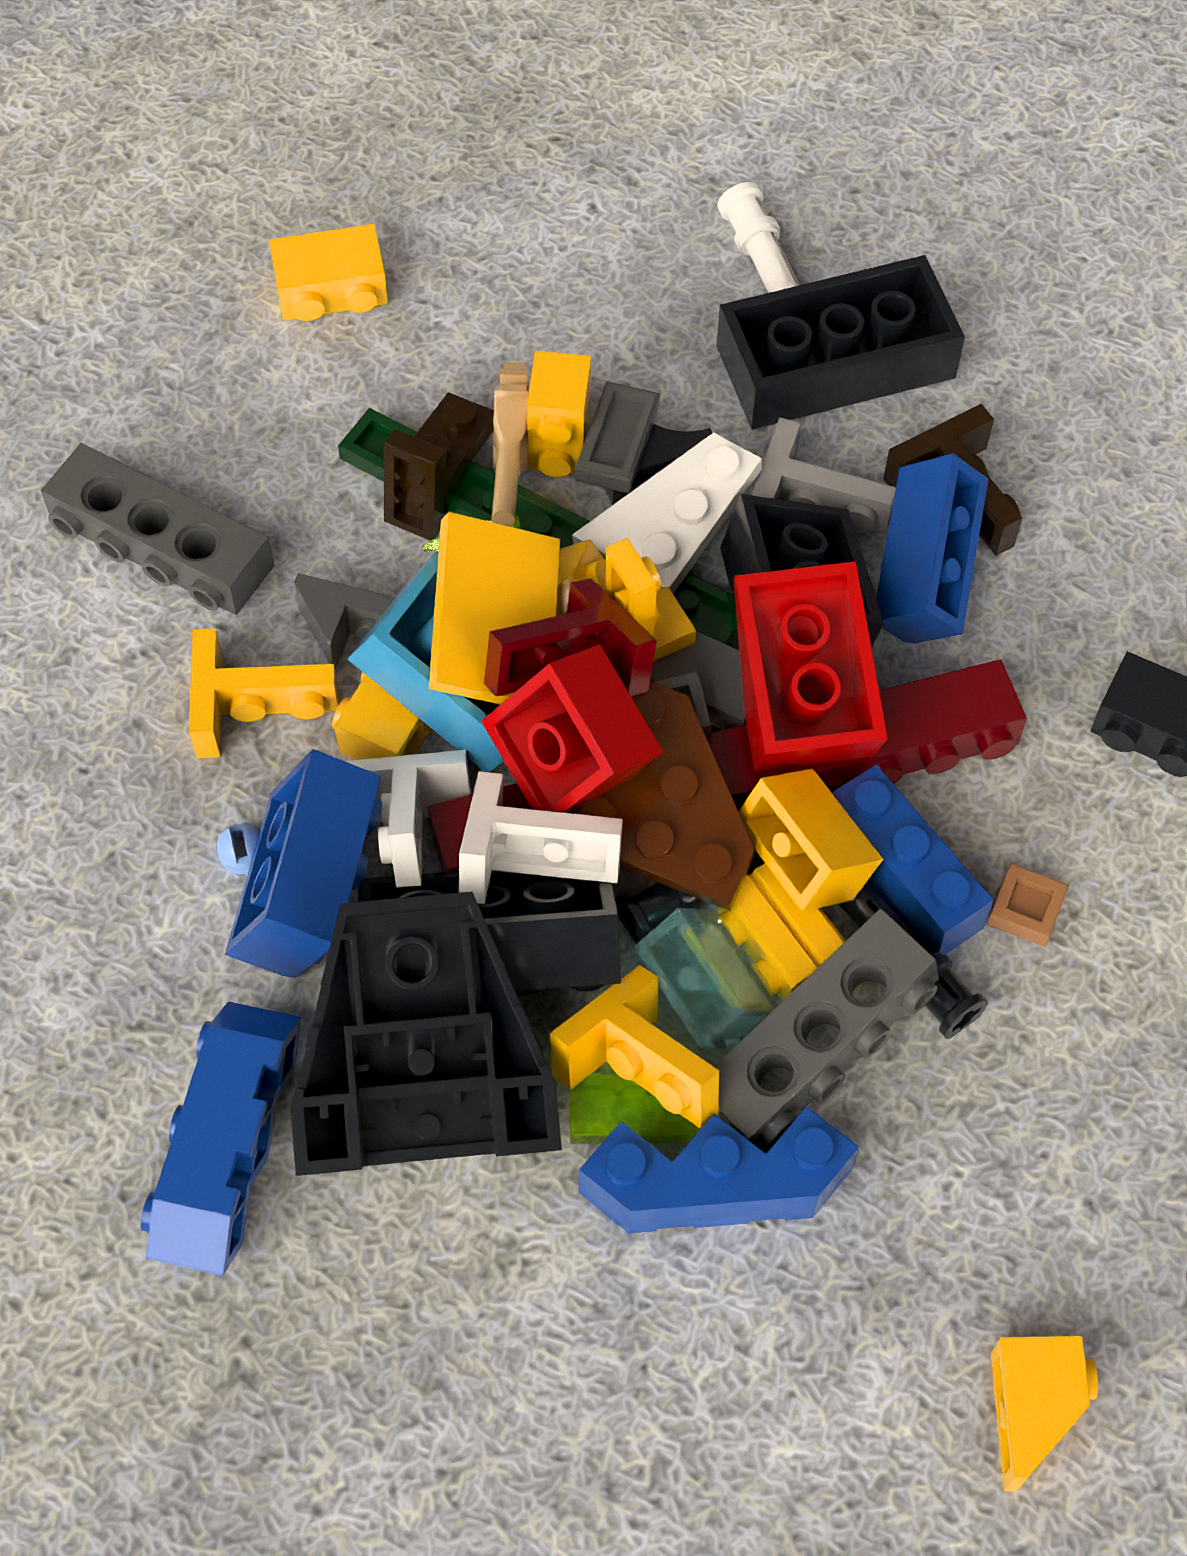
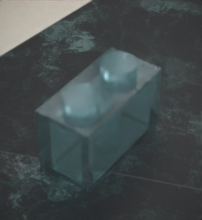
[634,908,778,1050]

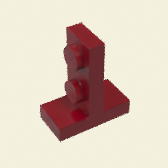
[484,578,657,697]

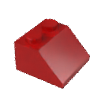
[481,645,664,813]

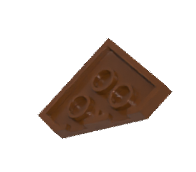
[570,681,754,911]

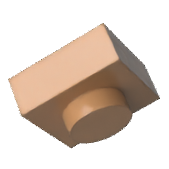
[987,863,1069,947]

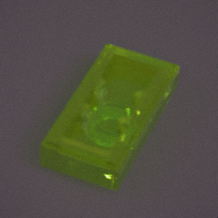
[570,1075,700,1144]

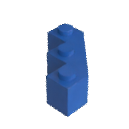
[140,1001,301,1276]
[579,1106,859,1234]

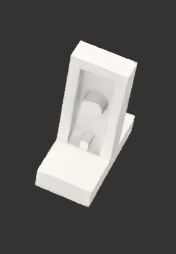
[346,750,472,888]
[459,771,623,904]

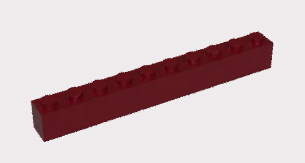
[428,659,1027,872]

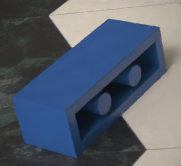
[876,453,988,644]
[832,765,994,955]

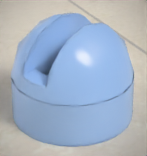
[216,823,260,874]

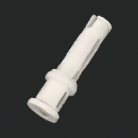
[717,182,800,293]

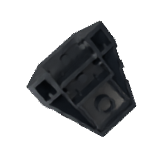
[290,891,562,1176]

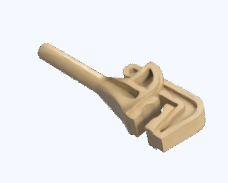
[491,362,529,527]

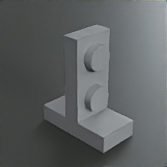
[751,417,896,534]

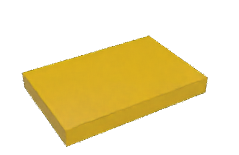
[429,512,560,704]

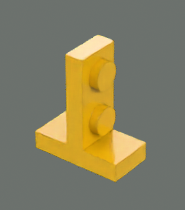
[605,538,696,662]
[189,628,339,758]
[550,965,719,1129]

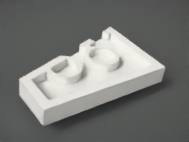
[572,432,762,593]

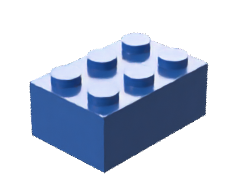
[225,749,382,978]

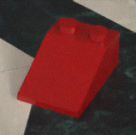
[733,561,888,772]

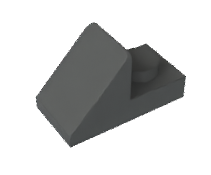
[294,573,396,670]

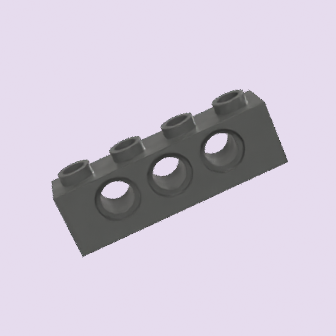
[41,443,275,615]
[714,908,939,1150]

